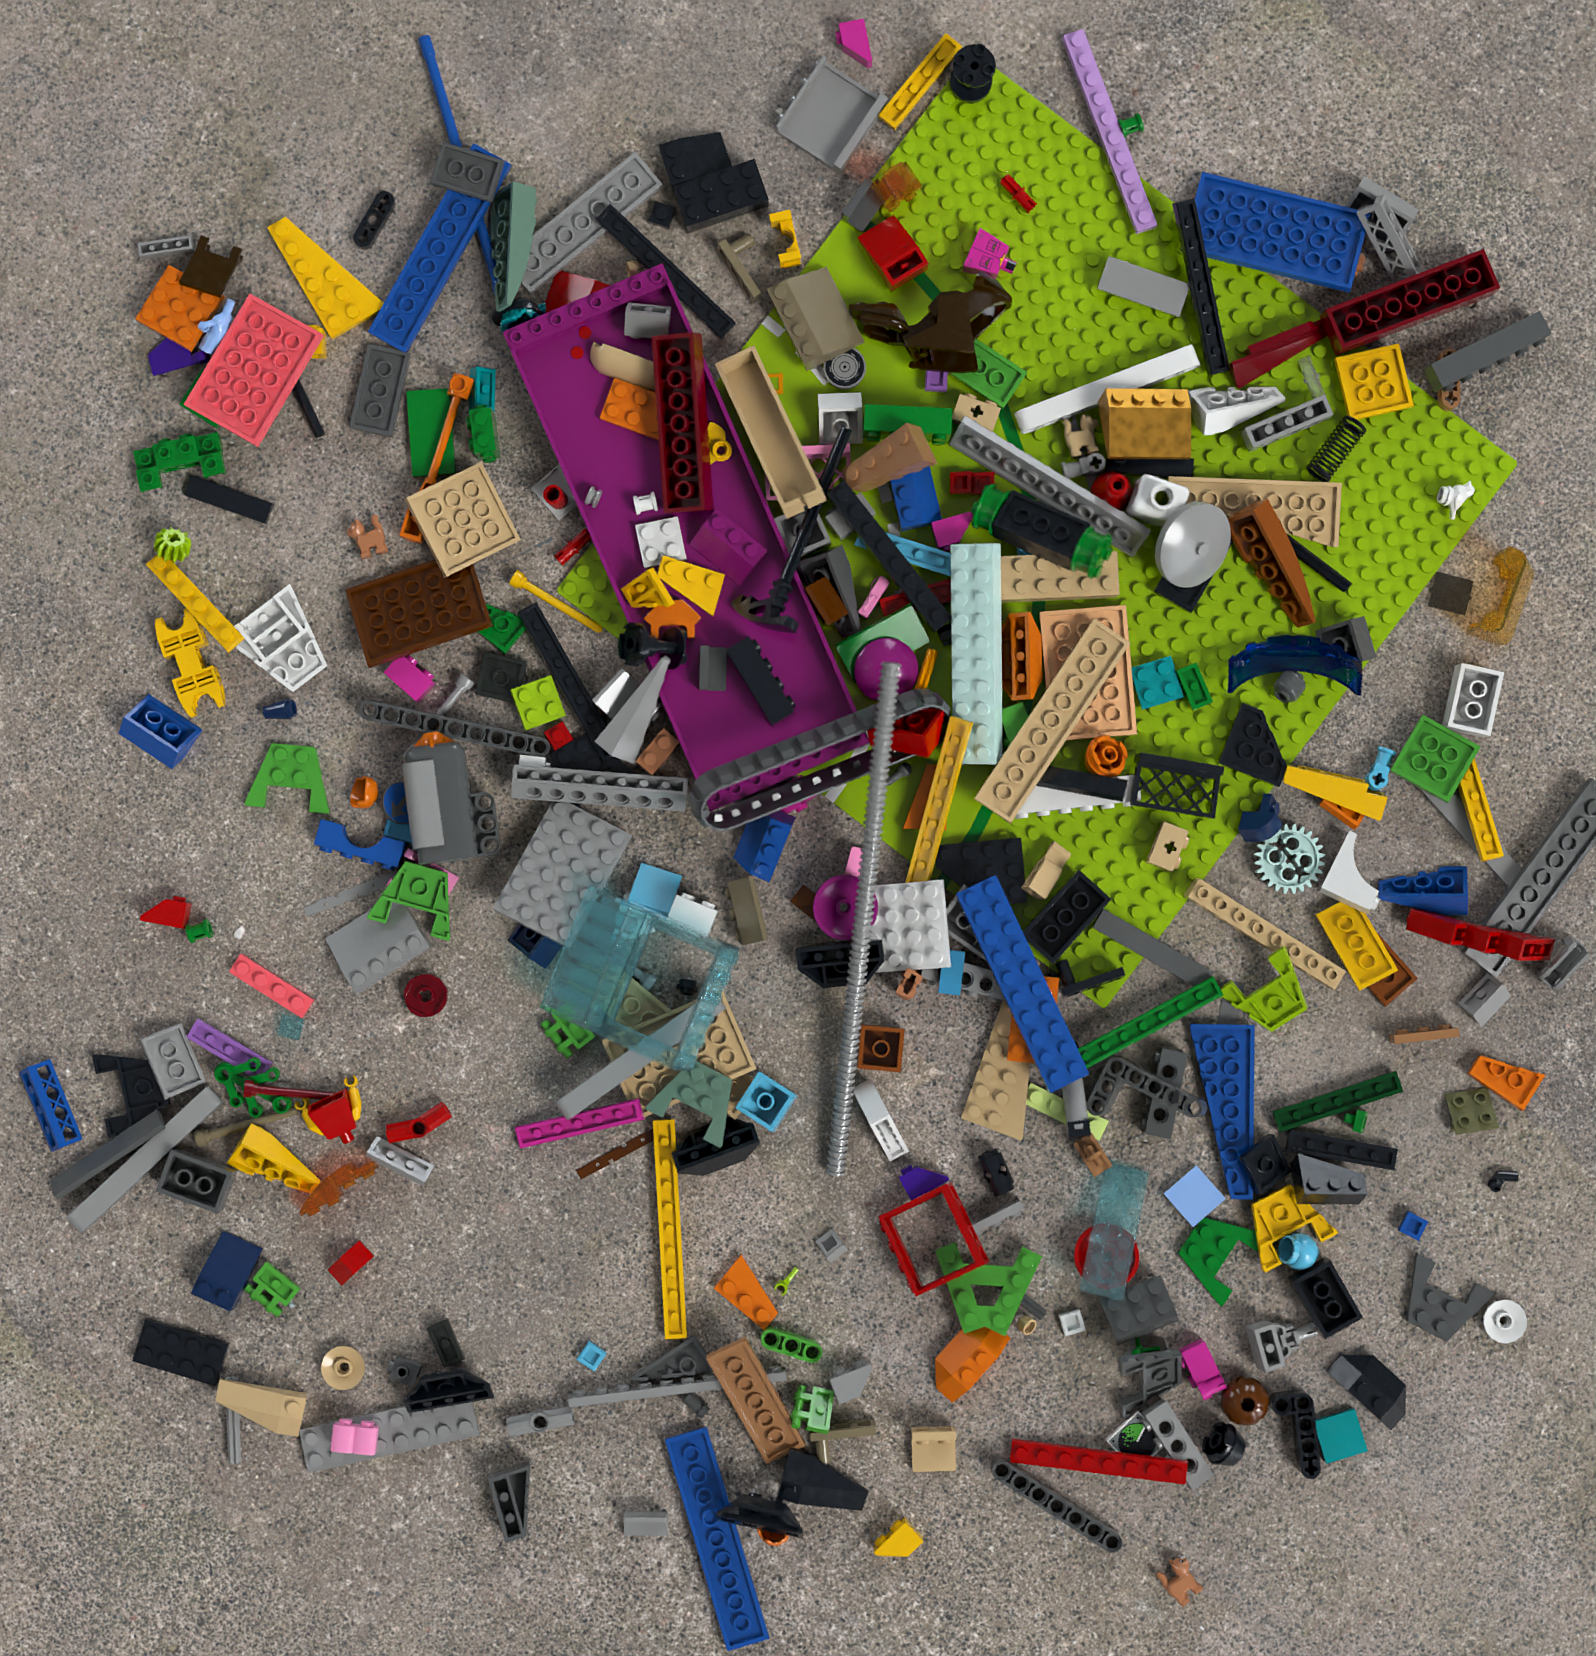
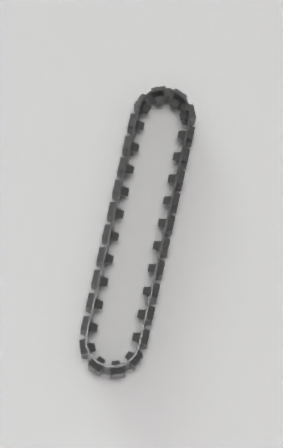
[688,689,952,831]

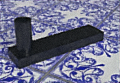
[1105,457,1194,479]

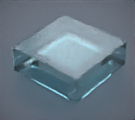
[277,1014,305,1040]

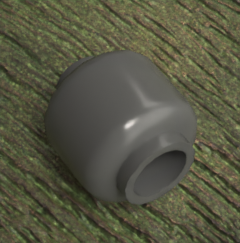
[1273,671,1306,703]

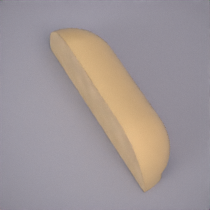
[590,342,655,391]

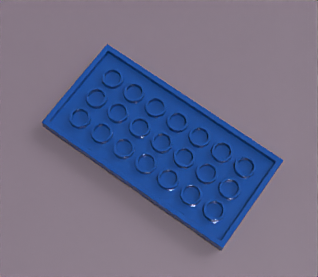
[1181,172,1370,293]

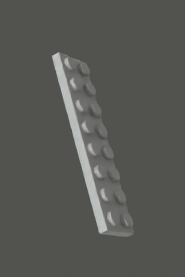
[521,152,663,295]
[299,1402,480,1473]

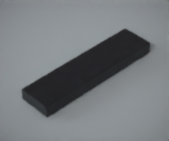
[184,475,274,525]
[1037,766,1128,802]

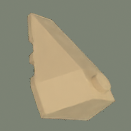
[215,1379,307,1437]

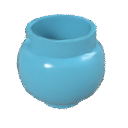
[1278,1233,1319,1270]

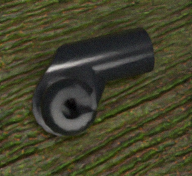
[1488,1170,1519,1192]

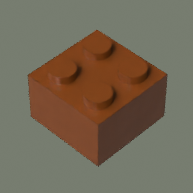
[857,1024,905,1073]

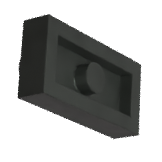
[427,1318,465,1368]

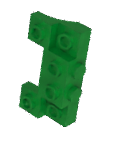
[133,432,227,493]

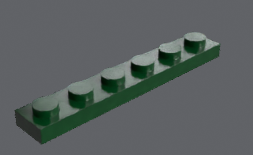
[1271,1070,1403,1132]

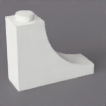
[1320,830,1380,915]
[852,1079,909,1161]

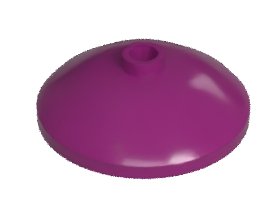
[854,637,918,702]
[813,875,878,940]

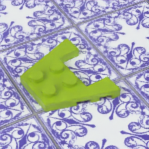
[1220,946,1307,1032]

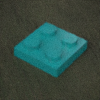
[1131,656,1184,710]

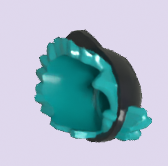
[491,298,546,333]

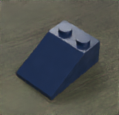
[191,1230,263,1312]

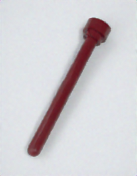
[243,1080,336,1100]

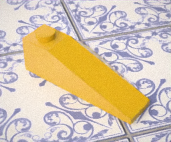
[226,1123,320,1194]

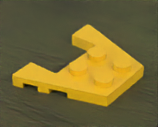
[1251,1184,1338,1273]

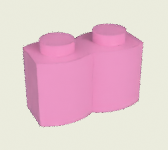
[330,1418,379,1455]

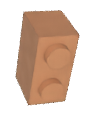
[636,728,680,776]

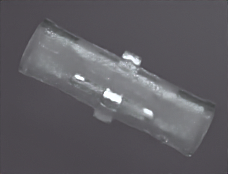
[1297,356,1326,400]

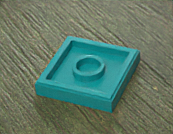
[1316,1408,1368,1464]

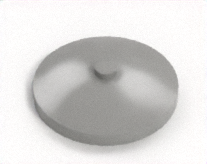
[1155,501,1231,588]

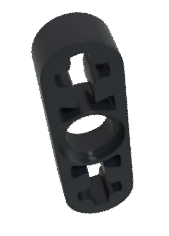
[353,191,396,250]

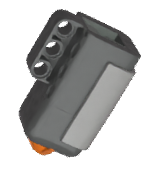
[402,732,501,865]

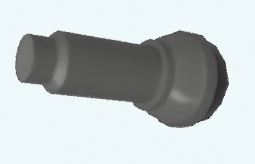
[885,762,912,787]

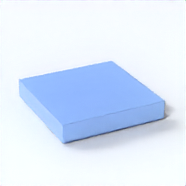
[1164,1165,1226,1227]

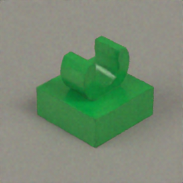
[1344,1110,1368,1133]

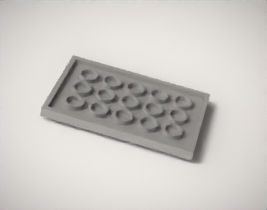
[493,801,632,950]

